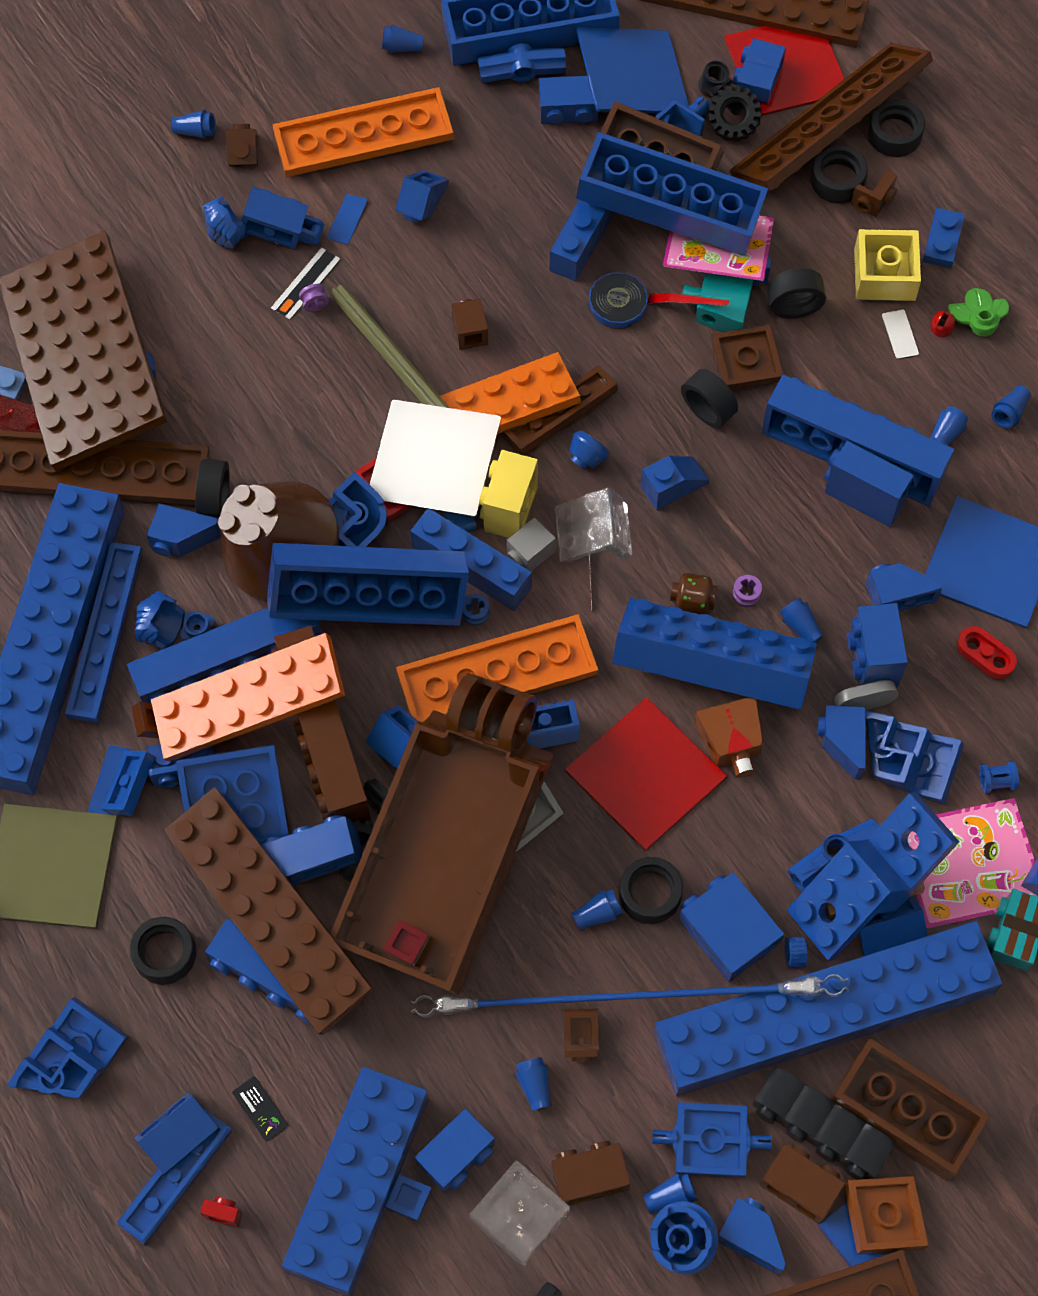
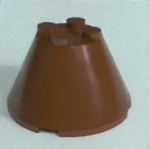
[218,481,339,600]

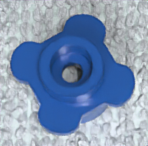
[180,611,215,641]

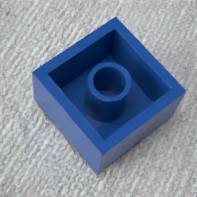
[847,603,908,687]

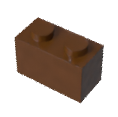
[551,1141,631,1208]
[760,1144,845,1224]

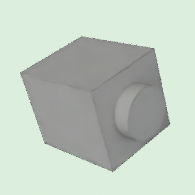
[506,517,556,572]

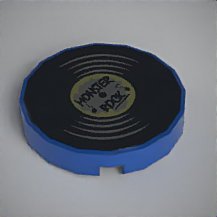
[589,272,648,329]

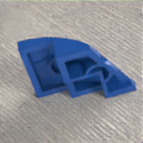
[865,711,964,804]
[7,997,129,1099]

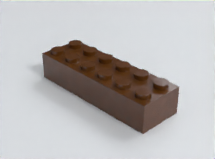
[271,626,371,823]

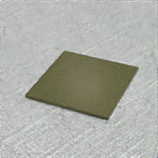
[0,804,117,929]

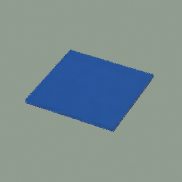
[576,27,689,114]
[925,496,1038,629]

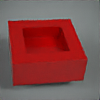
[200,1197,242,1228]

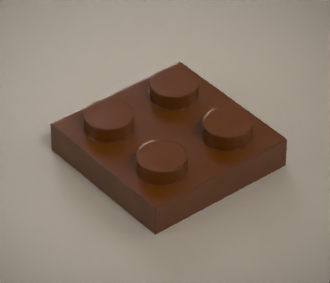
[711,324,783,390]

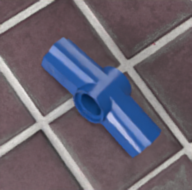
[478,43,566,83]
[787,818,879,892]

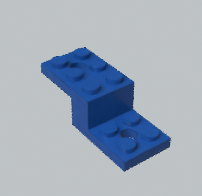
[787,792,960,960]

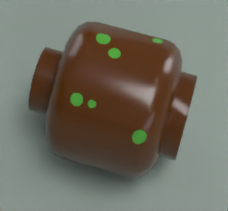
[670,573,717,615]

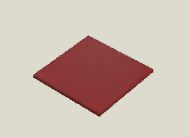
[724,26,844,116]
[565,697,727,851]

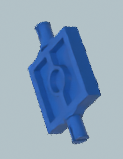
[652,1102,772,1178]

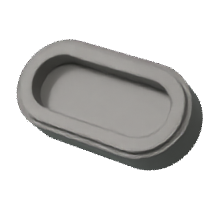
[834,680,898,710]

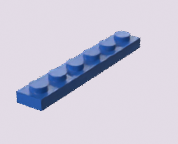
[65,542,143,723]

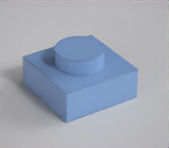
[0,366,28,405]

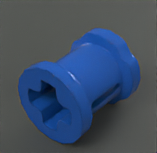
[979,761,1019,794]

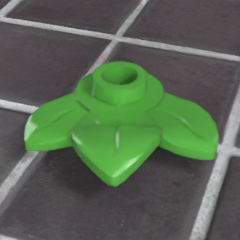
[948,288,1009,336]

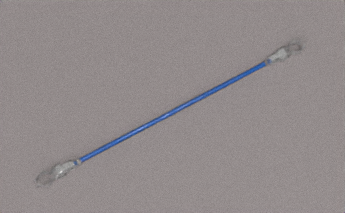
[411,974,849,1018]

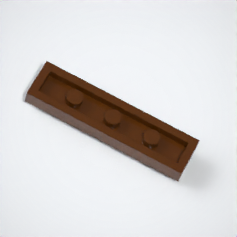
[503,365,618,455]

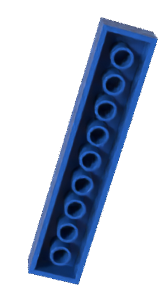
[0,483,125,796]
[654,921,1002,1097]

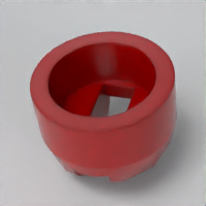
[930,310,955,337]

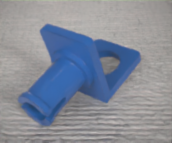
[655,96,711,137]

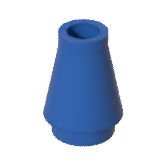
[382,24,423,53]
[171,110,216,139]
[992,385,1031,429]
[930,406,968,445]
[780,598,824,643]
[571,889,623,930]
[515,1057,552,1111]
[643,1173,698,1214]

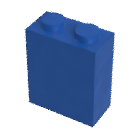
[824,441,914,527]
[679,872,784,982]

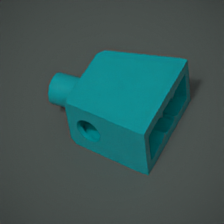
[682,273,754,332]

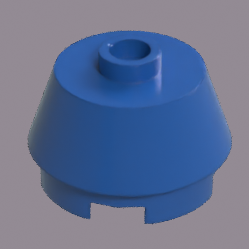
[650,1201,718,1275]

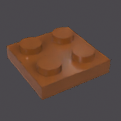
[844,1176,929,1255]

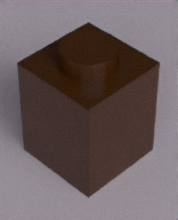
[451,299,488,350]

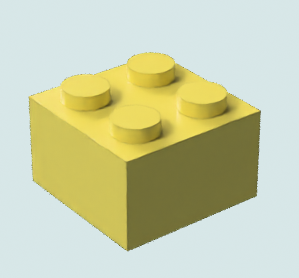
[854,229,921,301]
[479,450,538,538]

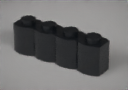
[752,1066,896,1180]

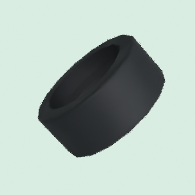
[868,99,925,157]
[811,145,868,203]
[767,268,827,319]
[681,369,738,428]
[195,459,230,519]
[619,857,683,924]
[129,916,196,985]

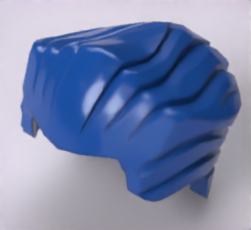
[203,196,250,249]
[135,591,185,649]

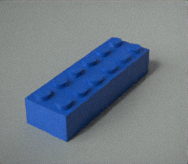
[441,0,620,66]
[576,132,768,256]
[762,375,954,507]
[267,543,469,626]
[612,598,817,710]
[281,1066,429,1296]

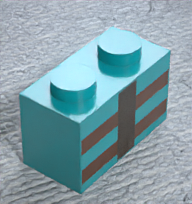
[986,888,1038,972]

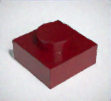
[383,919,431,966]

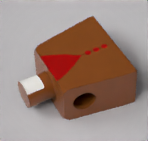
[694,697,763,778]

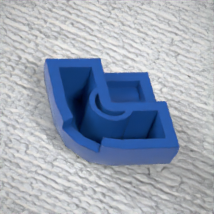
[328,471,387,547]

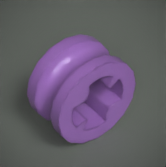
[299,284,329,312]
[733,575,762,607]

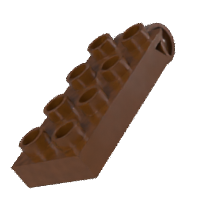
[331,673,554,995]

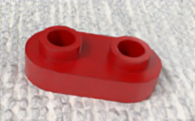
[957,626,1017,679]

